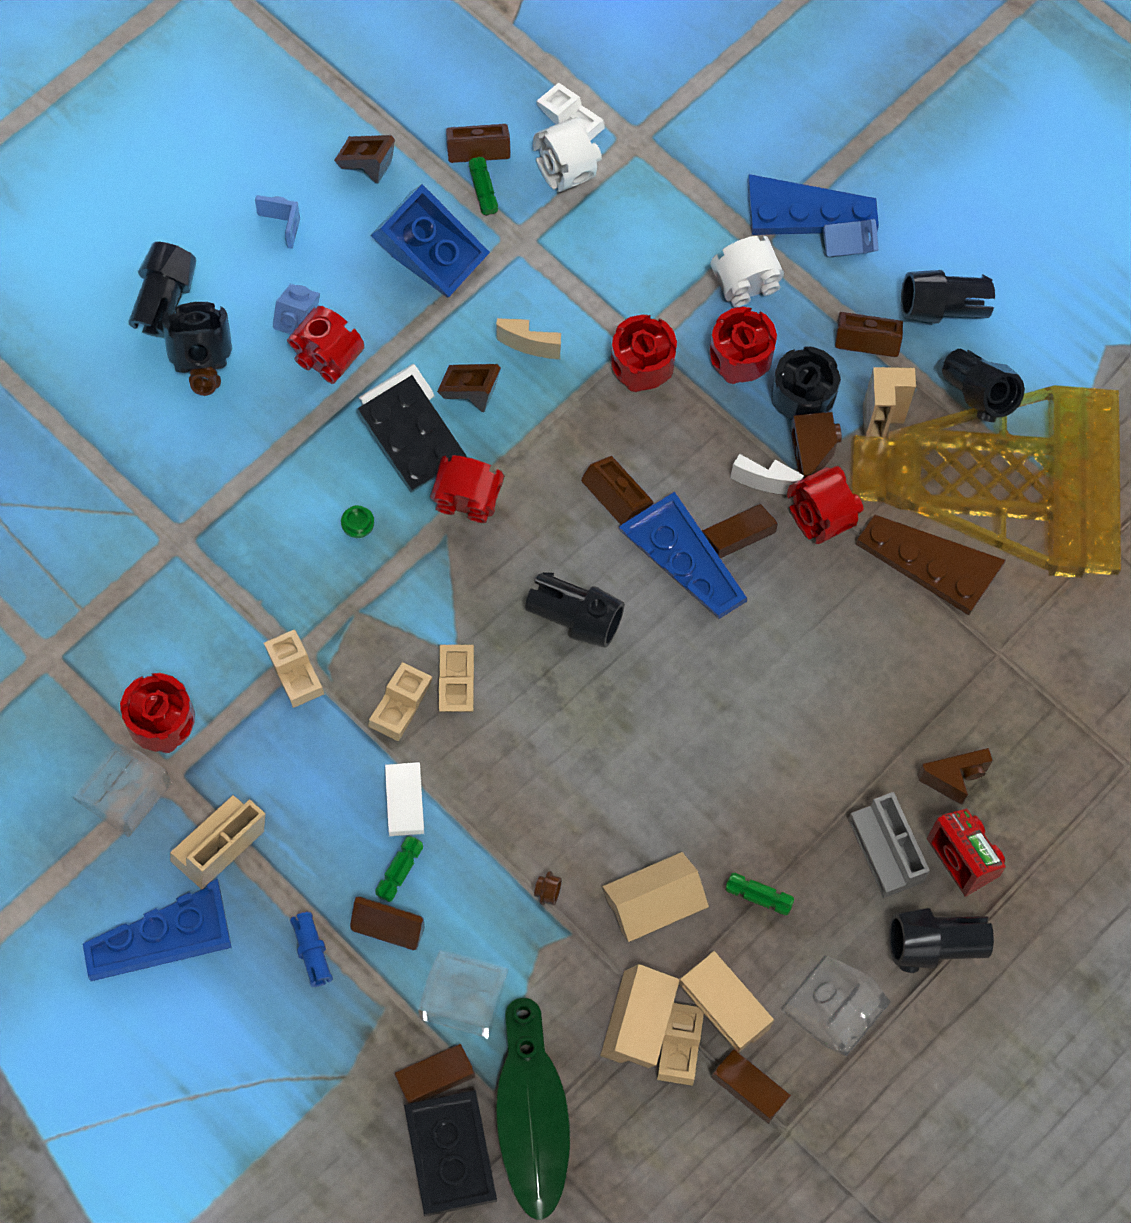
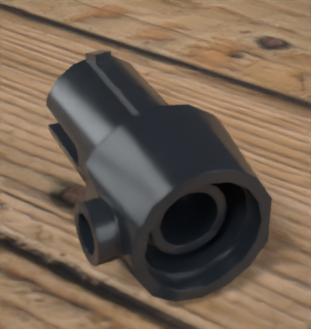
[128,242,197,338]
[901,270,995,324]
[941,348,1025,422]
[525,572,625,648]
[889,908,994,973]

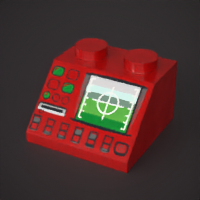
[927,808,1006,897]

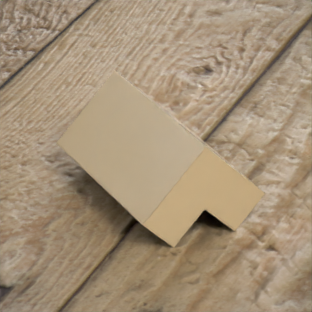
[863,367,916,442]
[170,795,266,889]
[603,852,709,942]
[679,951,774,1053]
[600,964,680,1068]

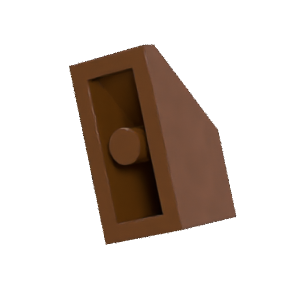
[790,412,842,479]

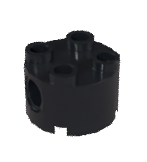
[162,302,232,373]
[772,347,841,420]

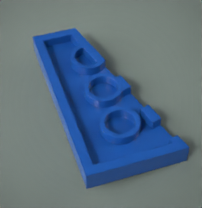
[748,174,879,235]
[619,492,747,619]
[83,879,232,982]

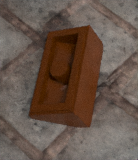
[446,124,511,163]
[835,312,903,357]
[581,456,654,525]
[702,504,778,558]
[350,896,425,950]
[394,1044,475,1104]
[711,1049,791,1124]

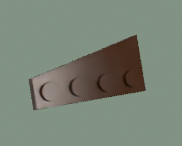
[856,515,1006,615]

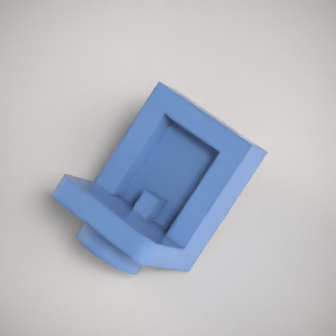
[273,284,320,334]

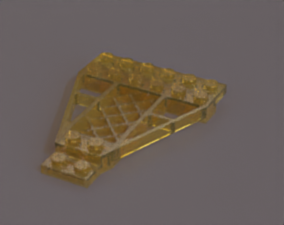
[851,385,1121,578]

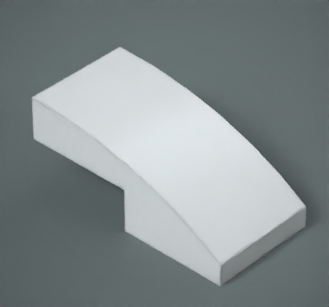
[537,83,605,141]
[730,454,804,495]
[385,762,424,836]

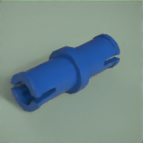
[290,912,333,987]

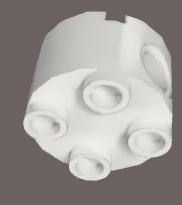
[533,117,602,192]
[710,235,784,308]

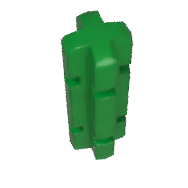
[469,156,498,216]
[375,836,423,902]
[725,873,794,915]

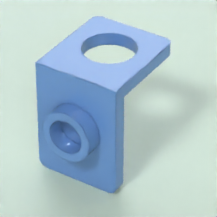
[255,195,300,248]
[823,219,878,257]

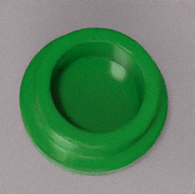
[341,505,375,538]

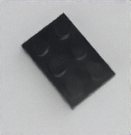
[356,375,467,493]
[404,1090,497,1217]

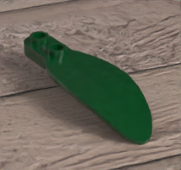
[497,998,570,1220]

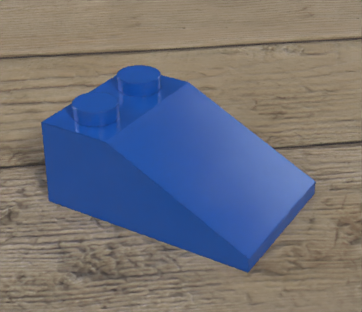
[371,184,490,298]

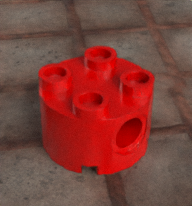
[287,306,365,384]
[709,306,777,384]
[610,314,677,392]
[430,455,505,523]
[787,466,864,545]
[120,673,195,753]

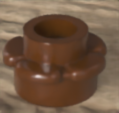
[189,367,221,396]
[534,871,562,905]

